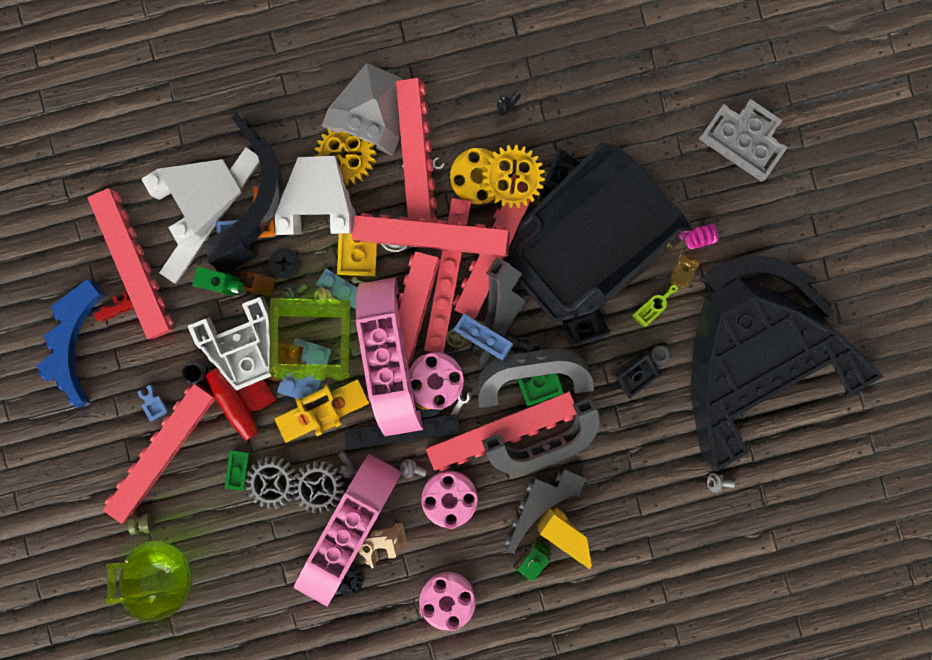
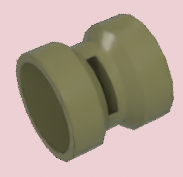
[446,328,466,347]
[128,513,153,535]

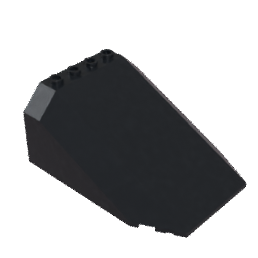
[506,142,693,323]

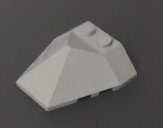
[322,63,402,156]

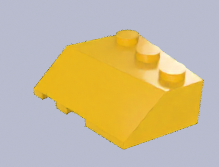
[536,506,592,569]

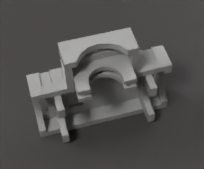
[698,99,788,182]

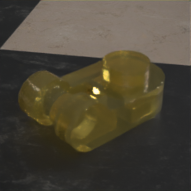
[670,254,699,290]

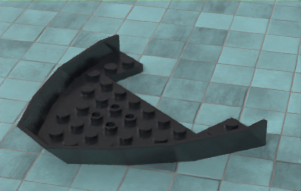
[690,278,884,472]

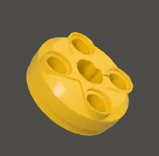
[450,148,506,205]

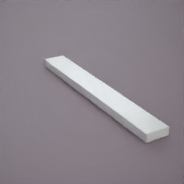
[159,147,260,284]

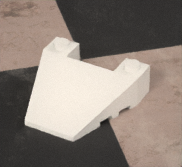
[275,156,356,235]
[142,160,242,248]
[188,296,273,390]

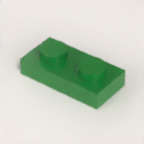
[224,450,250,491]

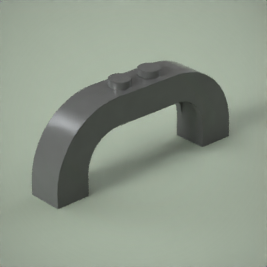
[477,349,594,408]
[482,398,600,474]

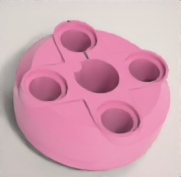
[409,352,464,409]
[422,470,478,529]
[419,572,476,631]

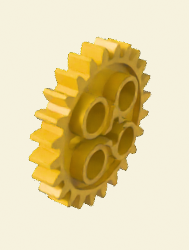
[314,129,377,187]
[482,145,545,209]

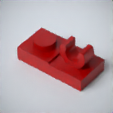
[94,292,134,322]

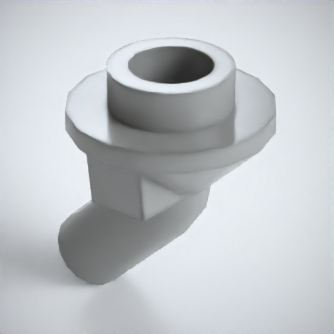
[400,459,428,478]
[707,473,735,493]

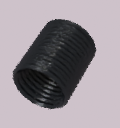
[182,362,209,384]

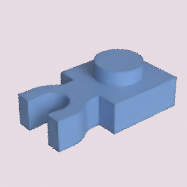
[137,385,169,422]

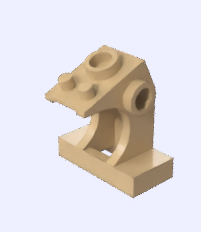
[359,523,407,568]

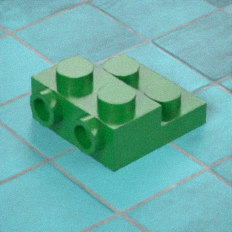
[517,373,564,407]

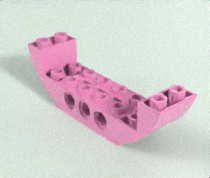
[356,277,423,436]
[294,454,402,606]

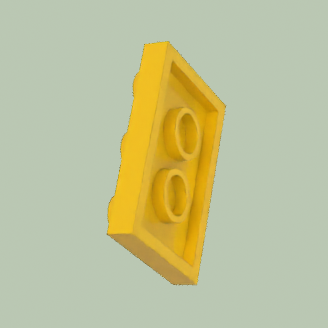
[337,233,377,277]

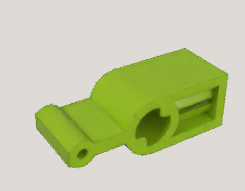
[631,285,678,327]

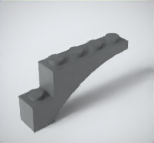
[469,257,526,365]
[504,468,586,554]

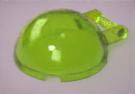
[104,541,193,622]

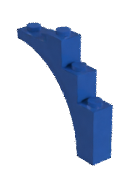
[36,279,106,407]

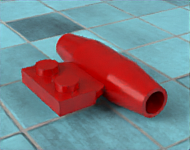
[206,368,276,441]

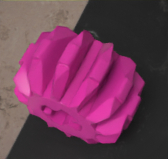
[685,224,719,249]

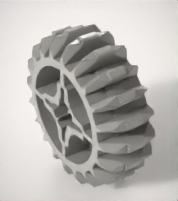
[246,456,297,509]
[293,461,345,513]

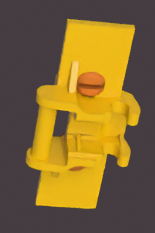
[275,379,369,443]

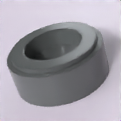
[649,346,670,365]

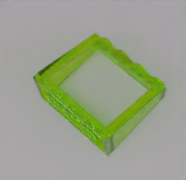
[269,298,352,380]

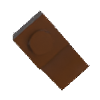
[233,268,275,297]

